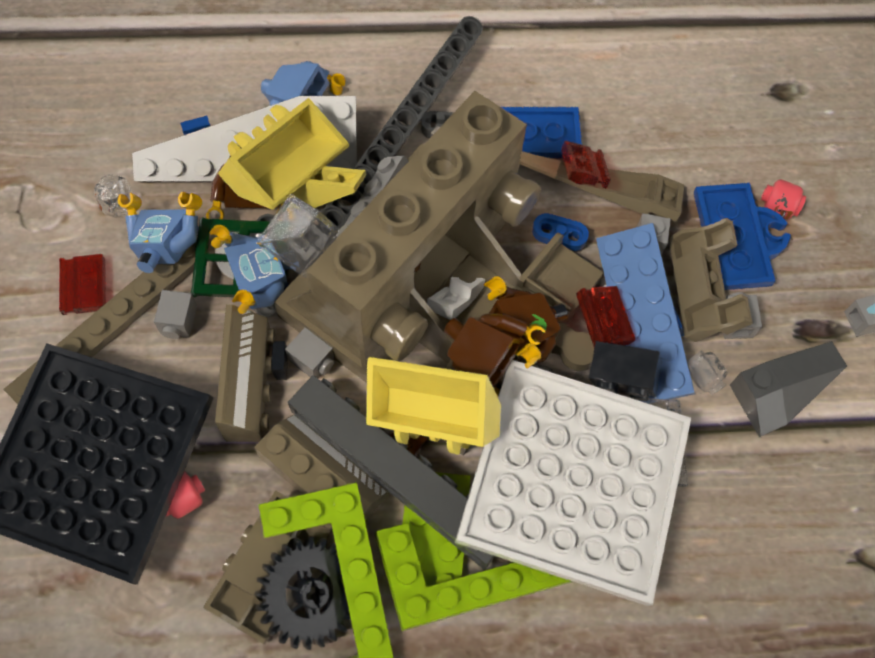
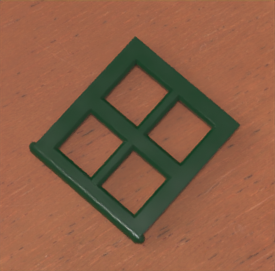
[191,217,291,298]

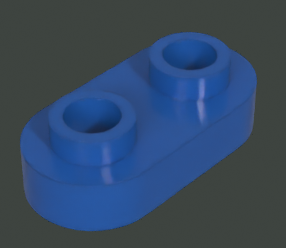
[532,213,589,251]

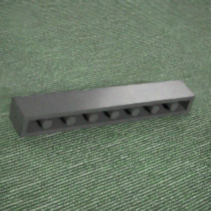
[288,375,495,570]

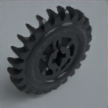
[254,536,351,650]

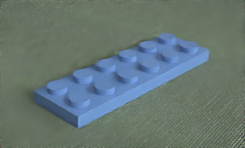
[596,223,695,404]

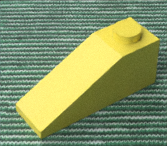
[282,166,366,210]

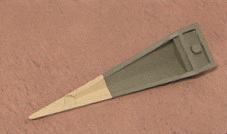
[519,152,684,222]

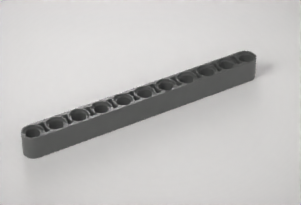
[316,16,483,241]

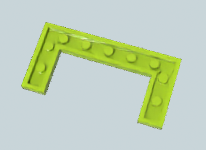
[258,482,393,658]
[375,523,573,631]

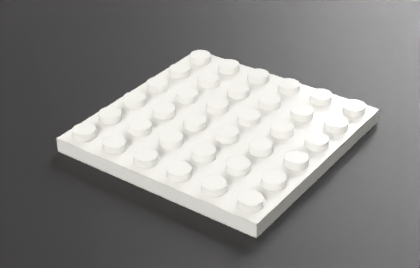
[455,360,691,606]

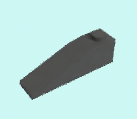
[730,341,847,437]

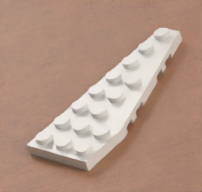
[132,96,357,181]

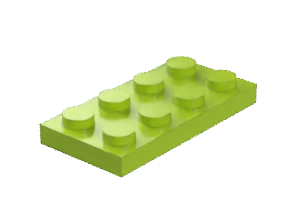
[402,472,471,587]

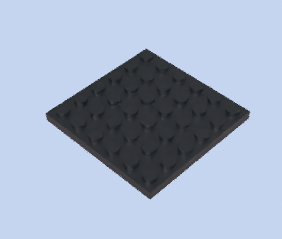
[0,343,214,585]

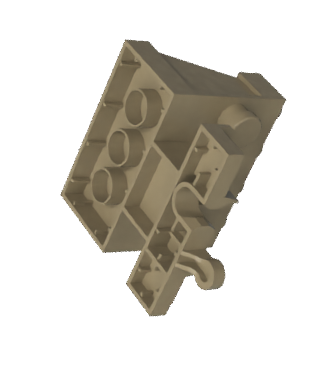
[274,91,604,455]

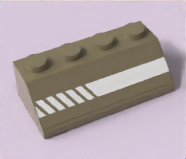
[215,304,275,442]
[254,415,390,522]

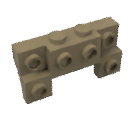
[669,218,753,342]
[203,490,332,645]

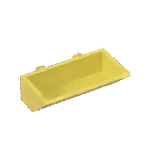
[218,98,349,210]
[366,357,501,455]

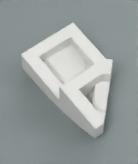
[427,277,485,320]

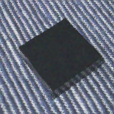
[271,341,288,380]

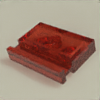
[561,141,611,189]
[59,254,106,315]
[576,286,636,348]

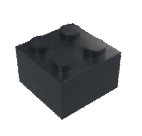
[589,341,663,401]

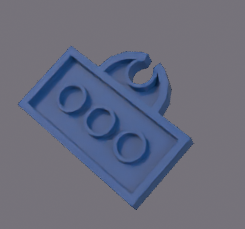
[693,183,790,290]

